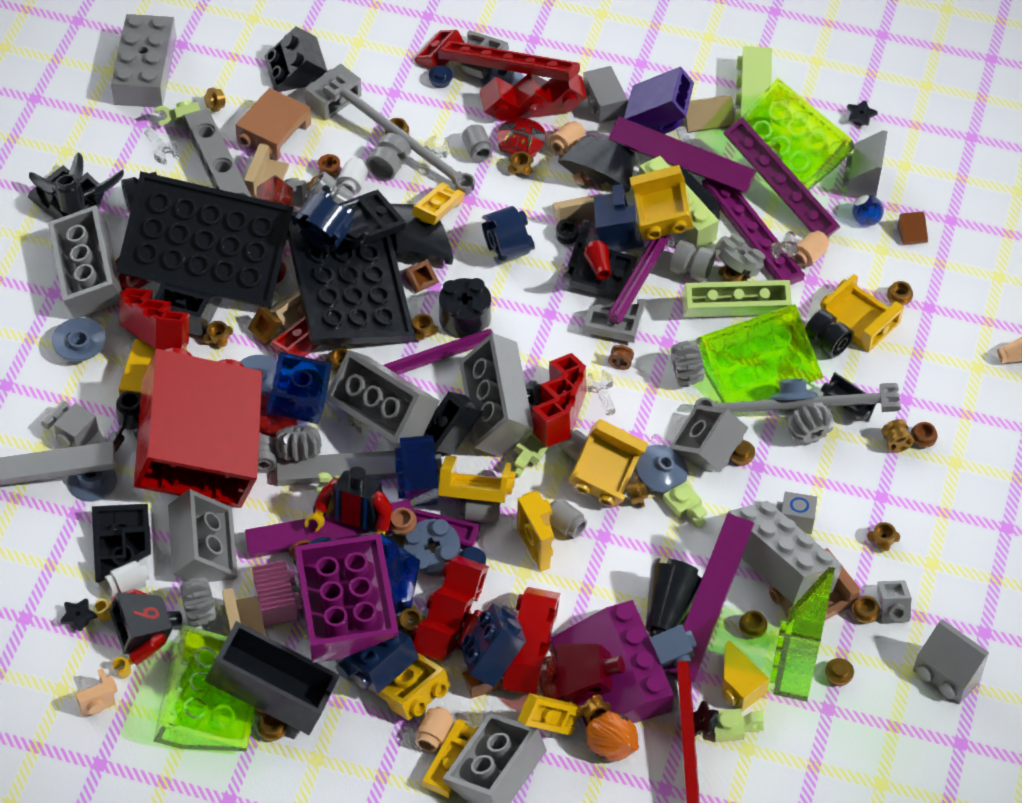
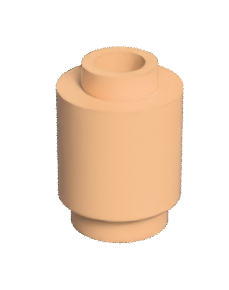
[550,121,585,156]
[792,231,830,267]
[415,707,454,753]

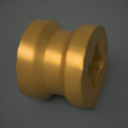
[881,419,914,453]

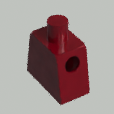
[556,643,625,704]

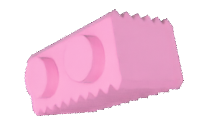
[252,561,302,627]

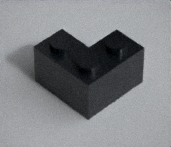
[422,391,483,455]

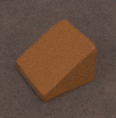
[897,211,928,245]
[402,259,439,293]
[462,670,499,698]

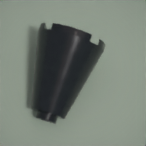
[645,558,704,637]

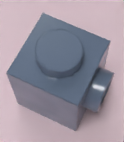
[650,624,697,669]

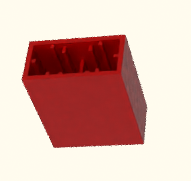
[133,348,262,508]

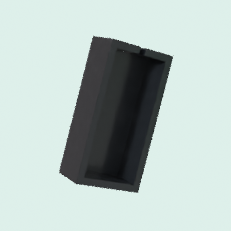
[204,621,340,735]

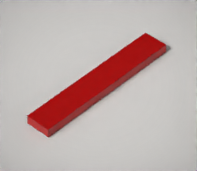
[438,41,580,81]
[677,661,700,803]

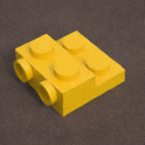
[517,491,554,572]
[369,653,451,721]

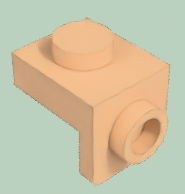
[75,668,118,717]

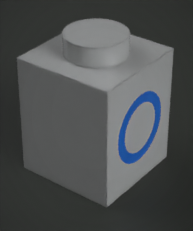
[776,491,818,534]

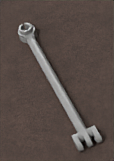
[323,74,475,196]
[694,383,901,413]

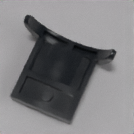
[322,185,406,249]
[562,219,638,300]

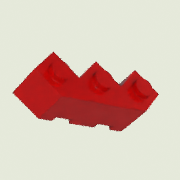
[479,74,587,122]
[119,287,190,350]
[532,353,587,447]
[410,555,489,662]
[500,587,561,695]

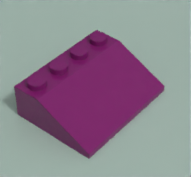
[295,534,399,663]
[551,600,674,727]

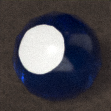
[852,195,884,226]

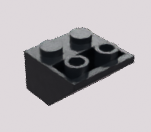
[264,26,327,92]
[153,284,222,337]

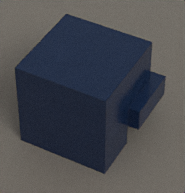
[594,184,644,251]

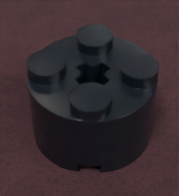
[439,278,491,338]

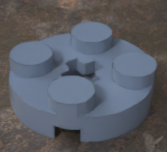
[404,519,461,576]

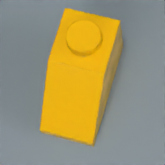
[722,640,769,712]

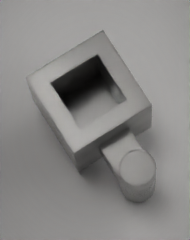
[41,400,99,448]

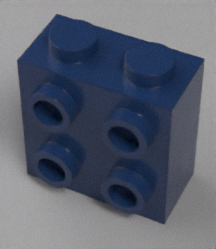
[461,603,526,687]
[335,631,419,694]

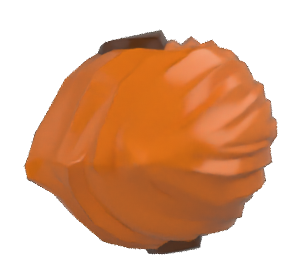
[586,711,639,762]

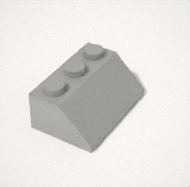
[168,489,238,582]
[442,712,547,803]

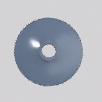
[52,318,106,362]
[635,445,688,494]

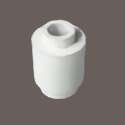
[337,157,368,195]
[105,561,149,597]

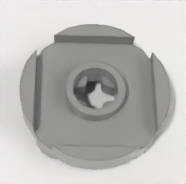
[714,233,765,277]

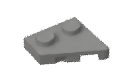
[462,30,509,79]
[583,299,646,343]

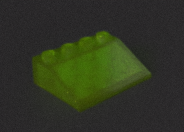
[742,77,855,190]
[694,304,824,403]
[770,567,835,702]
[153,625,255,752]

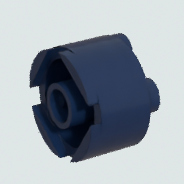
[292,190,354,251]
[481,206,535,264]

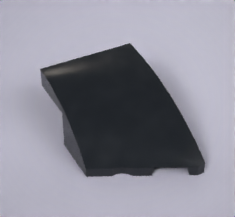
[558,136,636,193]
[27,165,104,220]
[390,203,454,265]
[92,504,151,583]

